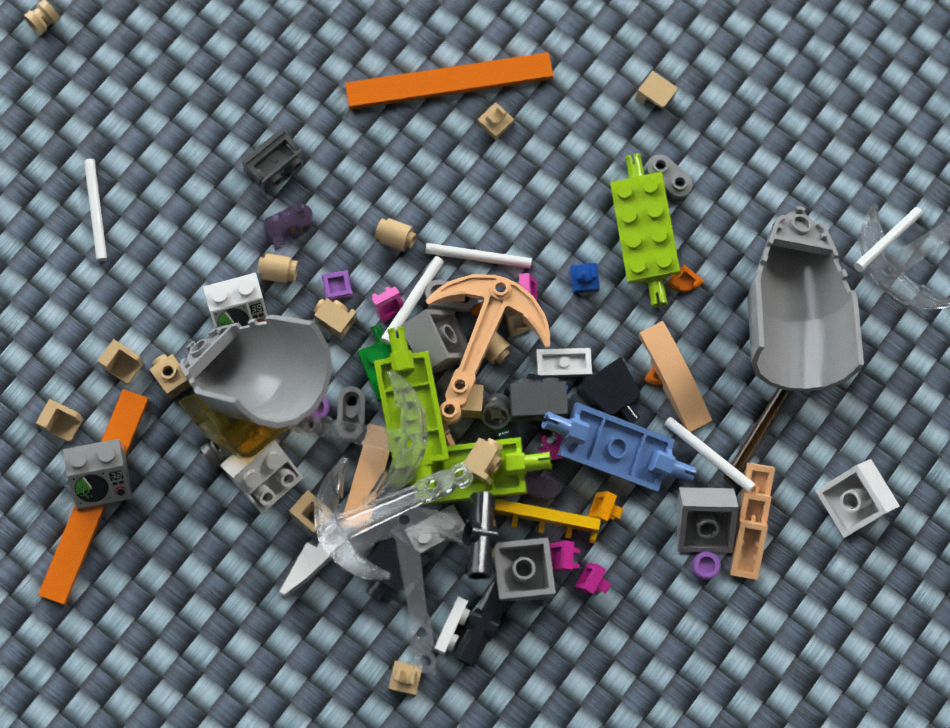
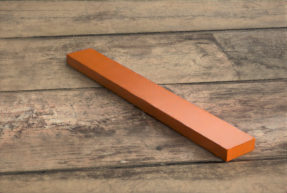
[345,52,553,110]
[38,389,149,606]

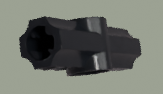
[462,491,499,580]
[453,582,510,668]

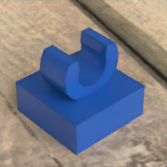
[570,263,600,294]

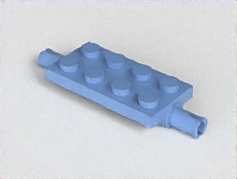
[542,403,696,492]

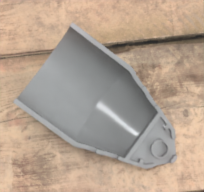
[748,206,864,392]
[179,315,332,428]

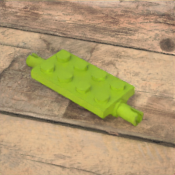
[610,154,681,308]
[374,326,449,493]
[384,437,552,506]

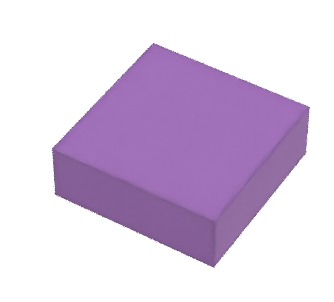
[322,270,353,301]

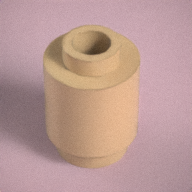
[375,218,416,252]
[257,253,298,284]
[485,332,511,365]

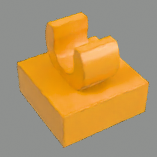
[588,491,624,522]

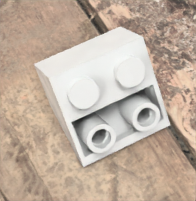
[220,429,304,514]

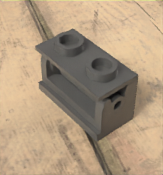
[242,128,304,192]
[509,378,568,422]

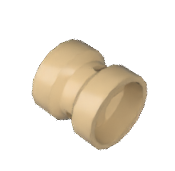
[23,0,61,36]

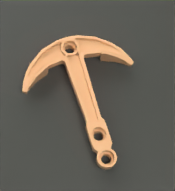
[426,274,550,425]

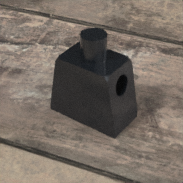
[577,357,641,424]
[365,529,430,602]

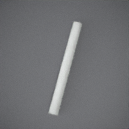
[84,159,107,262]
[854,207,923,272]
[425,243,532,269]
[381,256,444,345]
[664,417,756,493]

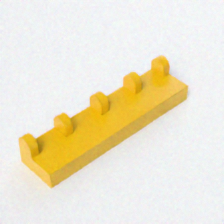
[495,498,601,544]

